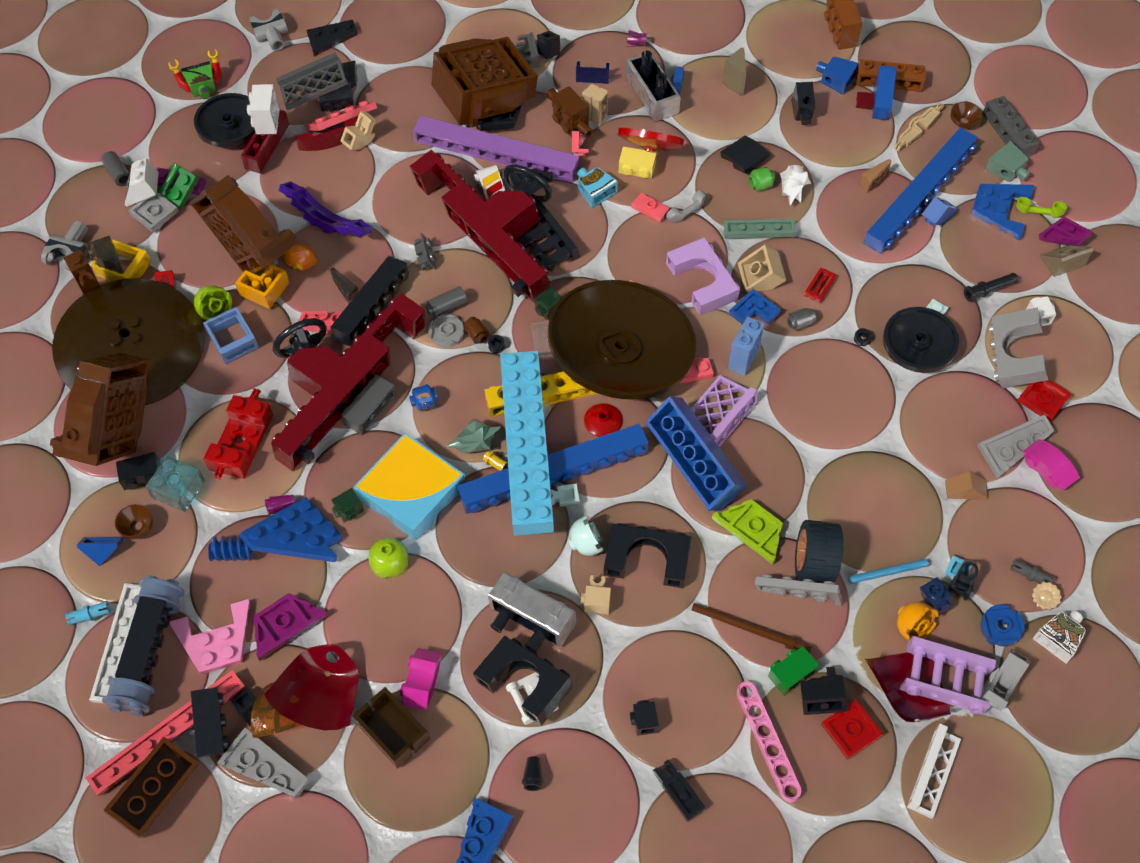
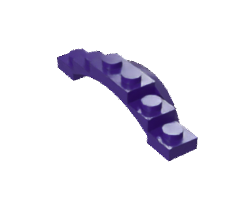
[279,181,373,237]

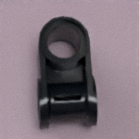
[948,560,979,601]

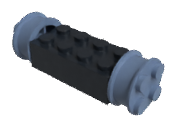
[102,575,185,717]

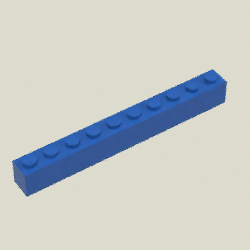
[863,127,978,254]
[457,423,648,514]

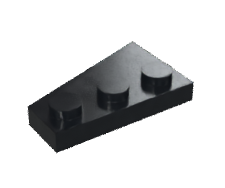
[306,19,357,57]

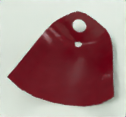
[264,644,359,731]
[865,652,951,723]

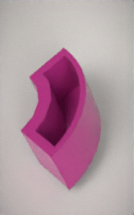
[1023,439,1080,490]
[400,648,442,710]

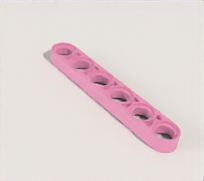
[736,681,801,803]

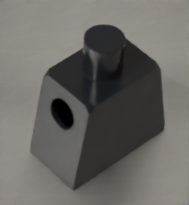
[791,81,815,125]

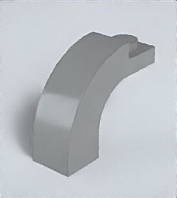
[982,649,1031,711]

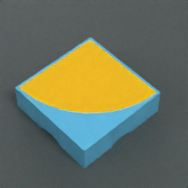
[353,433,466,541]

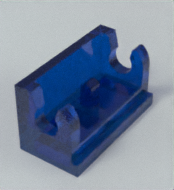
[576,61,610,84]

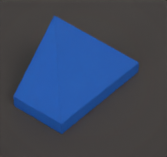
[77,537,124,566]

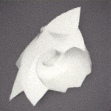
[780,165,811,205]

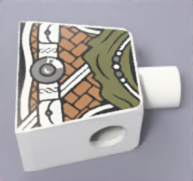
[1032,611,1086,664]

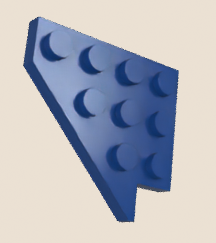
[240,497,343,562]

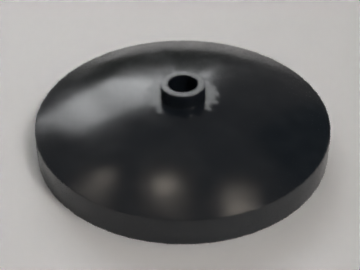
[194,93,255,147]
[883,307,959,373]

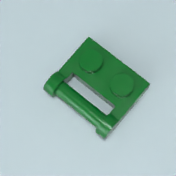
[157,162,199,208]

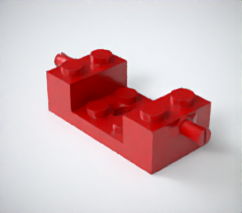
[203,388,273,480]

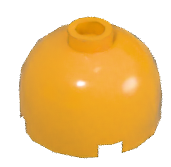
[897,601,939,641]

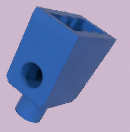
[816,57,859,95]

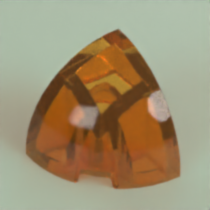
[251,683,301,738]

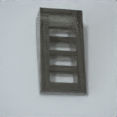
[330,268,359,304]

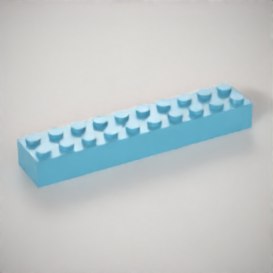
[500,351,554,536]

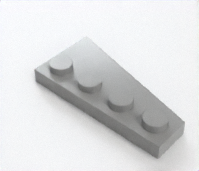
[977,414,1054,479]
[217,728,311,798]

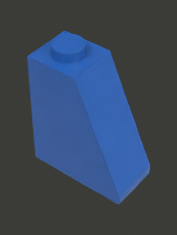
[872,65,897,120]

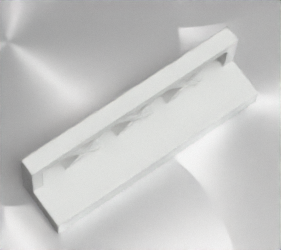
[907,724,961,819]

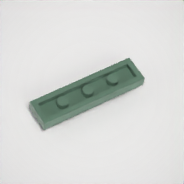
[723,219,796,238]

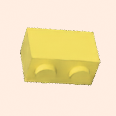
[618,147,657,179]

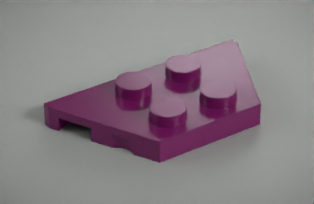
[254,593,328,661]

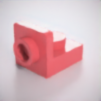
[572,131,589,156]

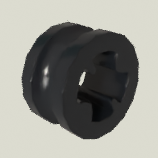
[854,328,872,346]
[488,335,505,354]

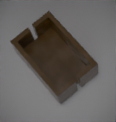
[352,687,430,769]

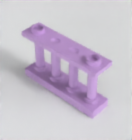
[900,636,996,714]

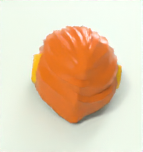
[282,242,318,271]

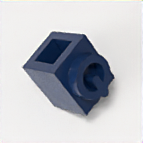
[920,577,953,613]

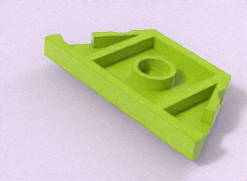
[712,499,783,564]

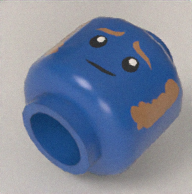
[409,384,438,411]

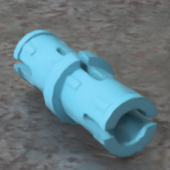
[65,601,111,625]

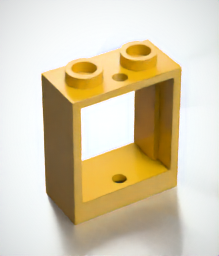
[91,239,151,281]

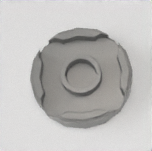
[428,314,465,348]

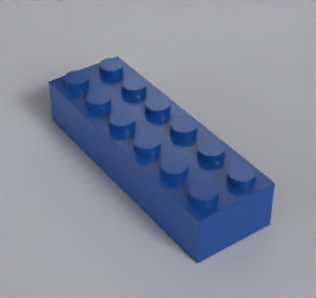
[645,396,747,511]

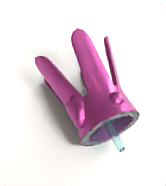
[627,30,651,46]

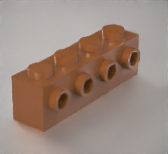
[856,59,926,92]

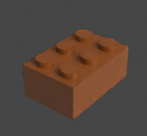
[824,0,863,50]

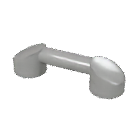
[666,190,706,223]

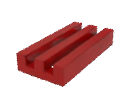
[804,267,837,303]

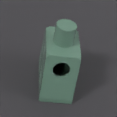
[985,141,1031,182]

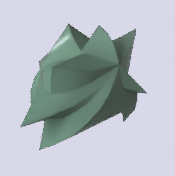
[446,418,502,453]

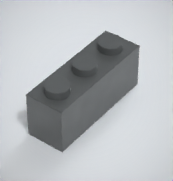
[341,374,396,435]

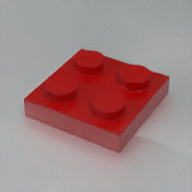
[1017,379,1072,422]
[821,699,883,760]

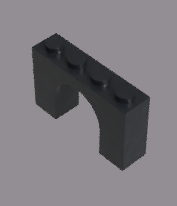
[604,523,691,588]
[473,635,573,726]

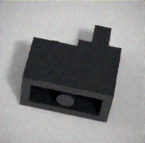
[800,666,847,715]

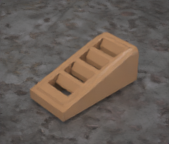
[859,159,892,192]

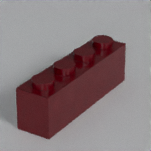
[241,110,289,173]

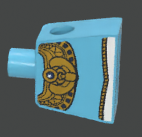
[577,167,618,208]

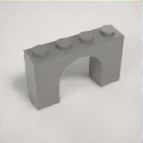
[989,307,1048,388]

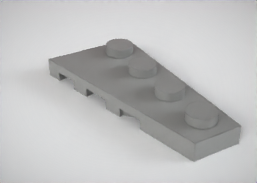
[755,575,842,606]

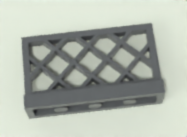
[276,52,348,111]

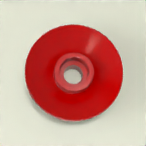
[584,403,622,437]

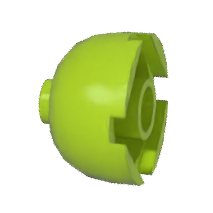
[194,285,232,321]
[368,537,409,579]

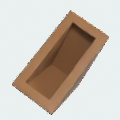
[945,471,988,499]

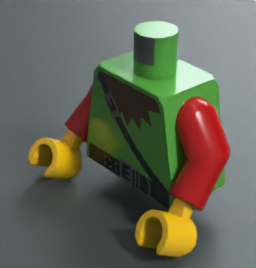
[168,49,222,99]

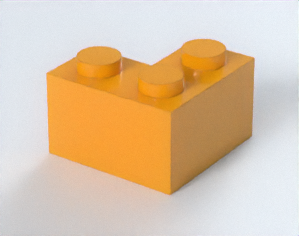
[235,264,289,309]

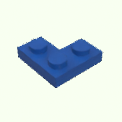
[729,289,781,325]

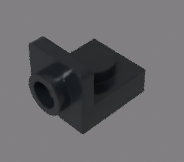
[230,687,267,726]

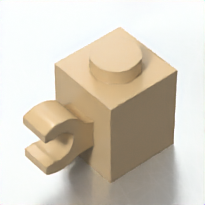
[581,575,611,615]

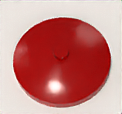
[617,128,686,152]

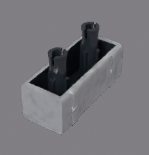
[626,50,681,122]
[488,572,576,653]

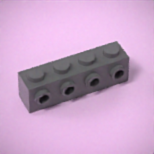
[983,96,1040,157]

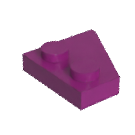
[1039,216,1091,246]

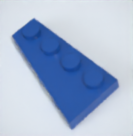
[456,798,514,863]

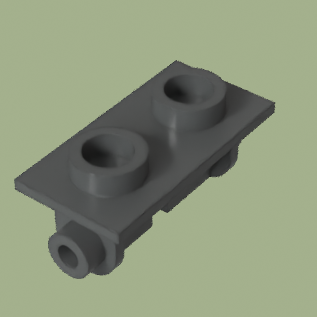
[414,233,437,271]

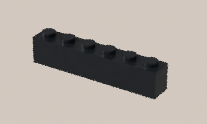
[330,255,409,347]

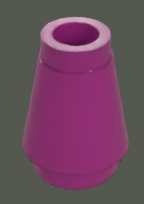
[264,495,295,515]

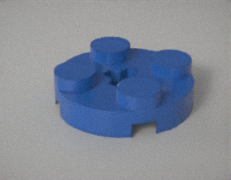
[980,605,1025,647]

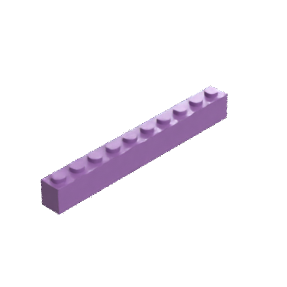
[413,116,579,182]

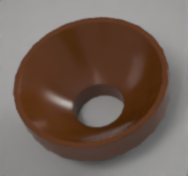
[950,101,982,128]
[115,504,153,540]

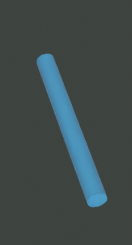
[849,559,929,584]

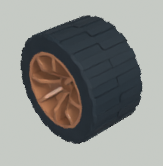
[795,520,844,583]

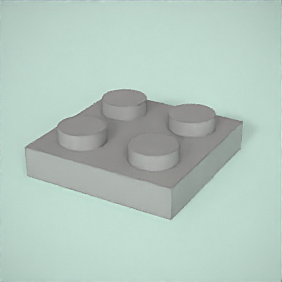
[128,192,179,233]

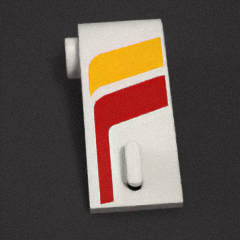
[473,165,505,200]

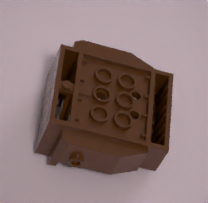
[431,37,538,127]
[189,175,297,273]
[50,353,149,466]

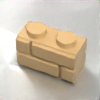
[582,84,608,125]

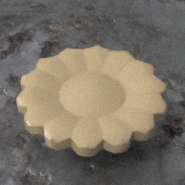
[1032,582,1062,610]

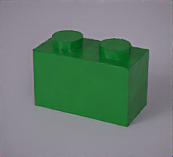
[768,646,819,696]

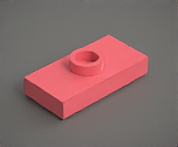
[631,193,670,223]

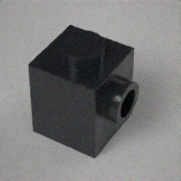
[537,31,560,59]
[629,700,659,736]

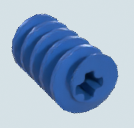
[208,535,253,561]

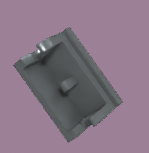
[516,32,539,68]

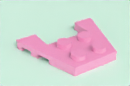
[169,599,251,675]

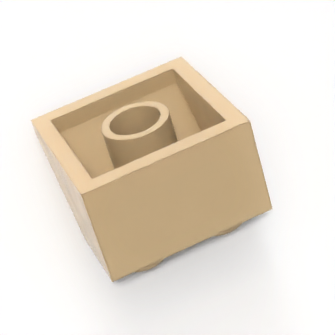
[738,245,786,293]

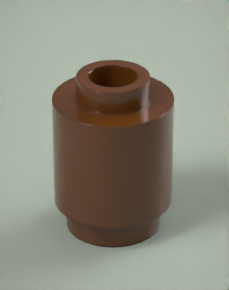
[464,317,489,344]

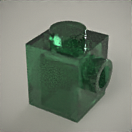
[535,287,562,320]
[331,488,364,523]

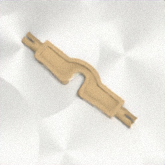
[894,103,944,151]

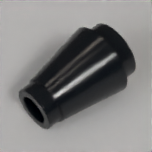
[522,756,544,791]

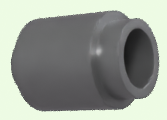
[787,307,816,330]

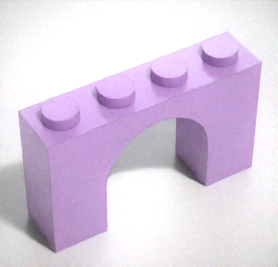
[666,237,740,316]

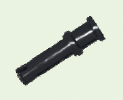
[964,273,1018,302]

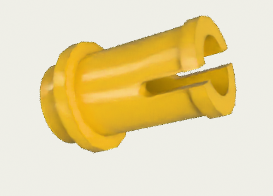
[483,451,508,471]

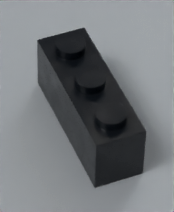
[191,687,228,758]

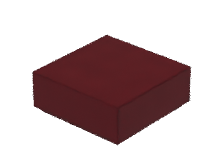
[856,92,874,110]

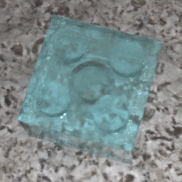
[145,456,206,512]

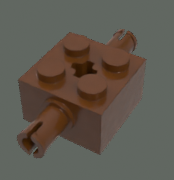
[546,86,593,138]

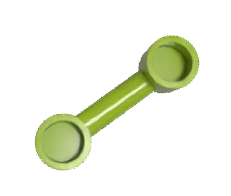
[1016,197,1067,217]

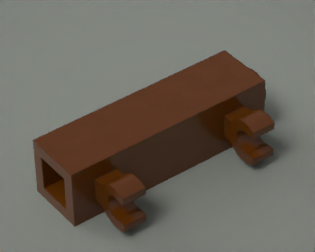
[63,250,100,295]

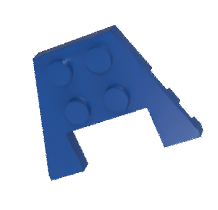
[971,184,1035,240]

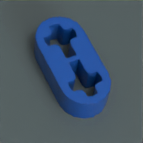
[672,66,684,94]

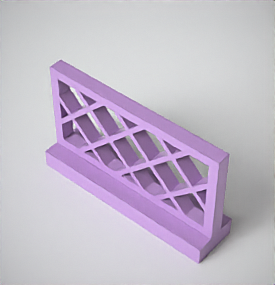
[691,375,758,447]

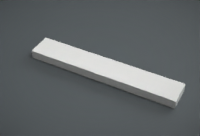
[89,583,141,704]

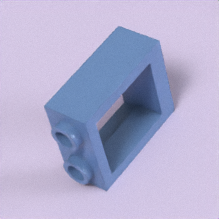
[203,307,259,364]
[728,316,765,376]

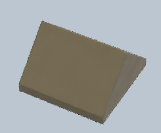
[723,48,747,96]
[1040,245,1093,277]

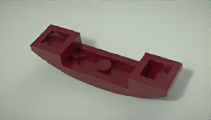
[295,117,358,151]

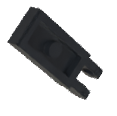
[653,760,706,822]

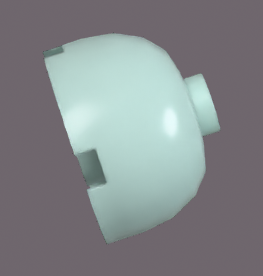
[568,515,605,556]

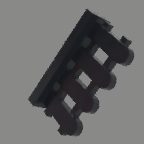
[519,200,580,272]

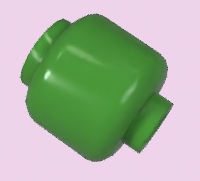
[748,167,775,191]

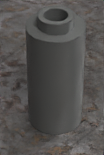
[101,151,129,186]
[425,286,468,317]

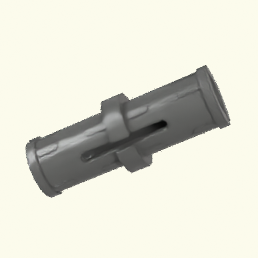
[1010,558,1054,584]

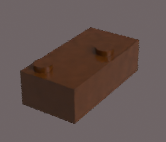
[103,736,199,839]

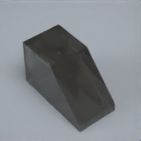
[88,236,124,274]

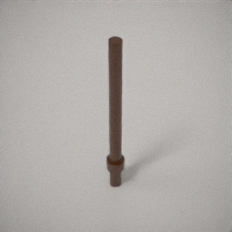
[691,603,812,654]

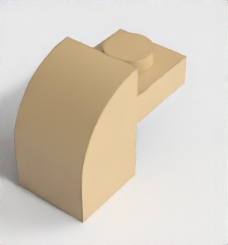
[341,111,376,150]

